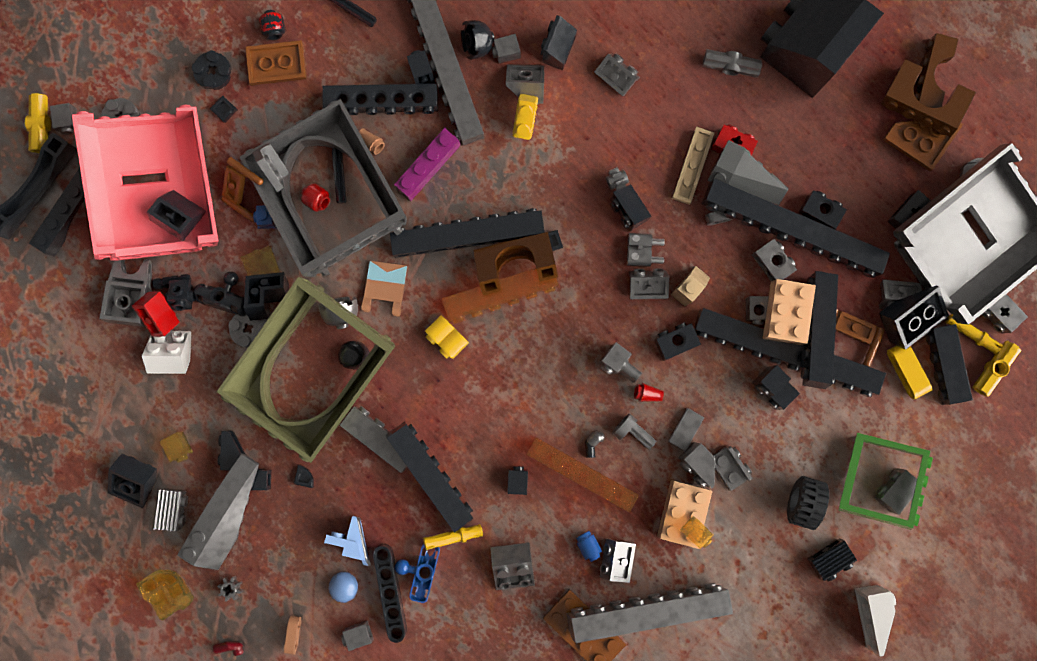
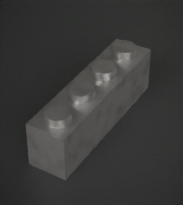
[340,406,407,473]

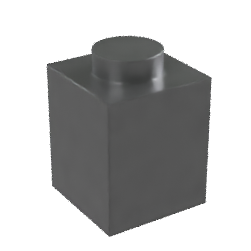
[491,34,521,64]
[50,103,77,135]
[341,620,374,651]

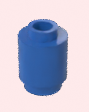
[576,531,602,562]

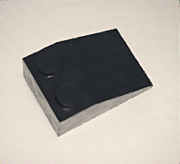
[879,285,949,350]

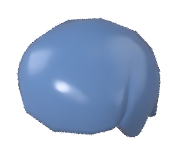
[328,572,358,603]

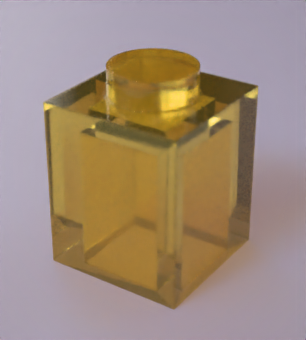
[160,432,193,463]
[680,516,714,549]

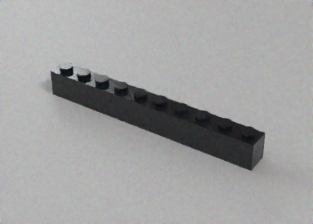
[701,179,890,278]
[694,308,886,398]

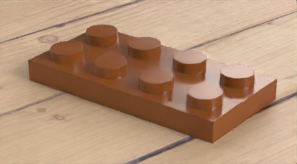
[543,589,626,661]

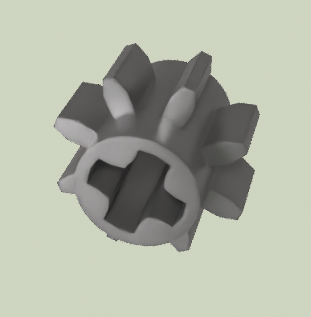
[606,167,629,190]
[217,576,244,601]

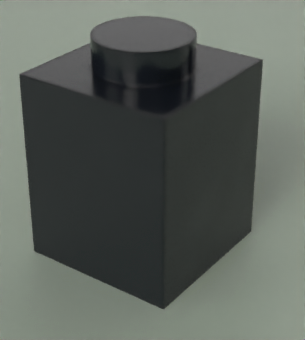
[508,466,528,495]

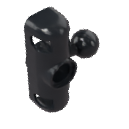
[193,272,246,316]

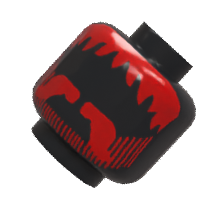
[259,10,285,40]

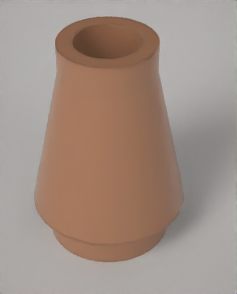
[359,128,385,155]

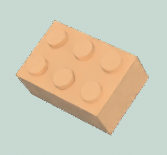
[763,279,816,345]
[657,480,712,549]

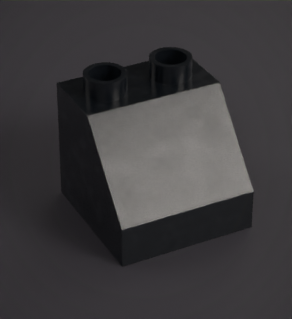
[760,0,884,98]

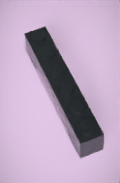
[0,132,77,240]
[29,167,85,257]

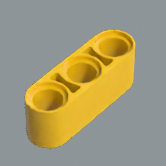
[887,346,932,400]

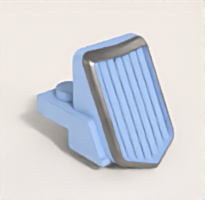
[324,516,371,566]

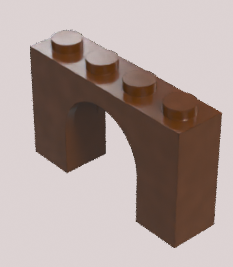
[881,59,976,137]
[473,232,558,295]

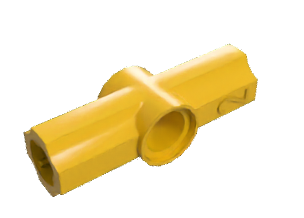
[25,93,51,153]
[973,341,1021,397]

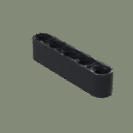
[373,544,407,643]

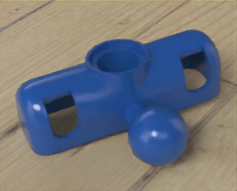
[395,544,440,603]

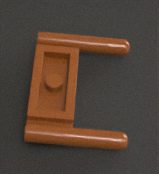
[221,157,264,222]
[836,309,885,367]

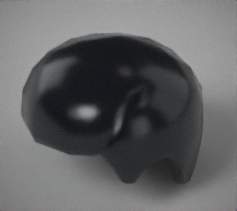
[338,341,369,370]

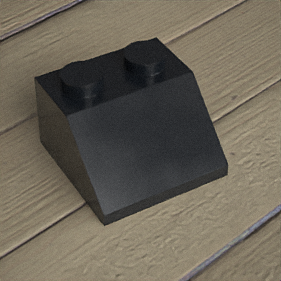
[108,454,157,508]

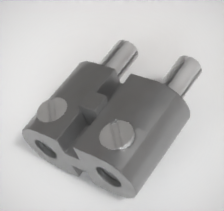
[627,233,665,267]

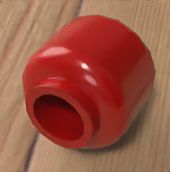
[301,183,330,212]

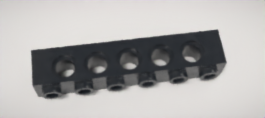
[323,84,438,115]

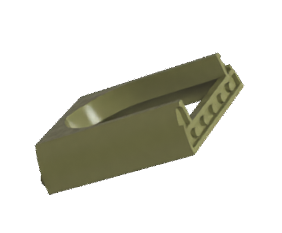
[217,277,395,463]

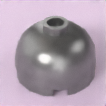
[318,297,358,329]

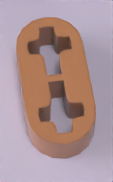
[284,616,301,655]

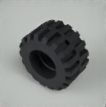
[787,476,829,530]

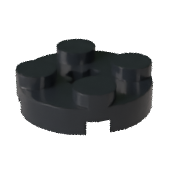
[192,50,232,90]

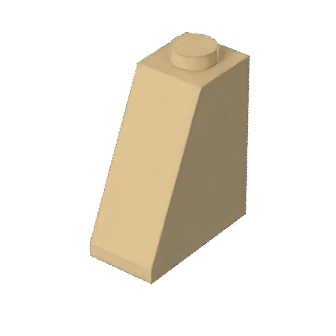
[671,266,710,306]

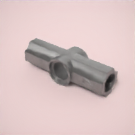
[703,49,762,78]

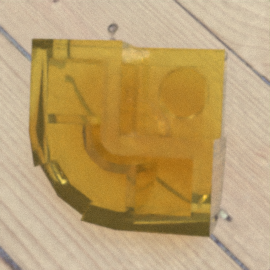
[136,569,194,621]

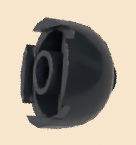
[461,20,494,60]

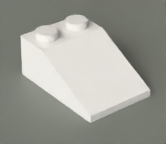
[855,585,896,656]

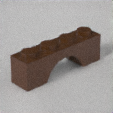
[914,33,959,108]

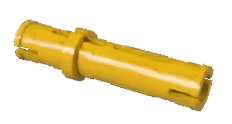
[945,314,1003,354]
[423,524,483,550]

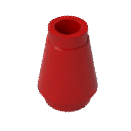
[634,383,664,402]

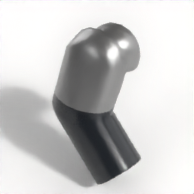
[585,431,605,458]

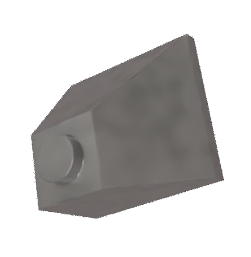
[506,64,544,104]

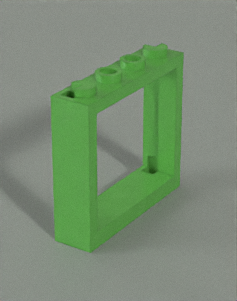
[839,433,933,530]

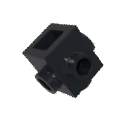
[165,280,195,311]

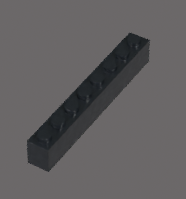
[390,208,545,258]

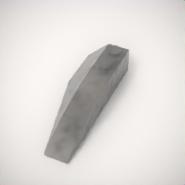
[177,453,259,570]

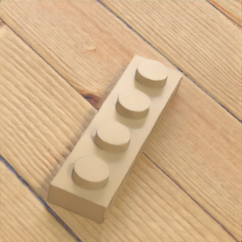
[672,127,714,205]

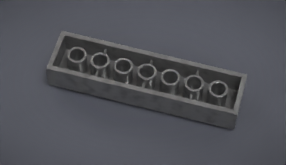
[567,583,733,643]

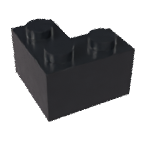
[244,272,289,321]
[752,365,800,410]

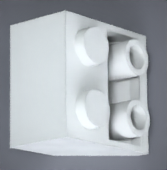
[142,330,191,374]

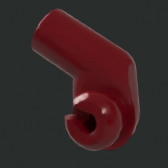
[213,641,244,656]

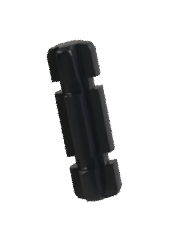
[152,274,191,289]

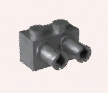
[599,342,642,383]

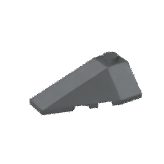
[708,140,789,205]

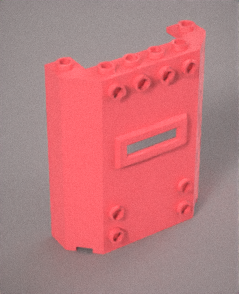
[72,105,219,261]

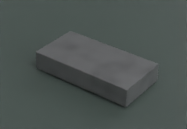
[668,408,704,451]

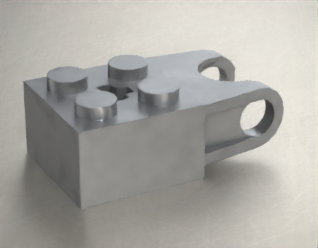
[100,259,152,327]

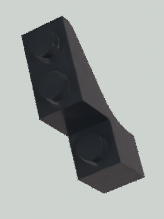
[218,431,272,490]

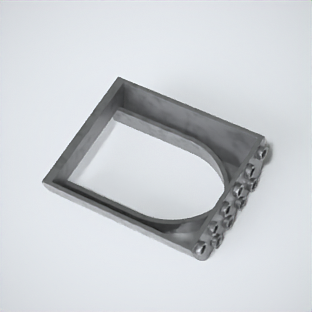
[240,99,407,277]

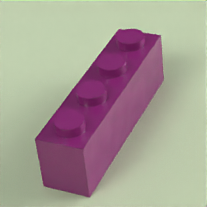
[394,128,460,202]

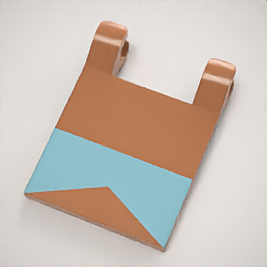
[361,261,408,317]

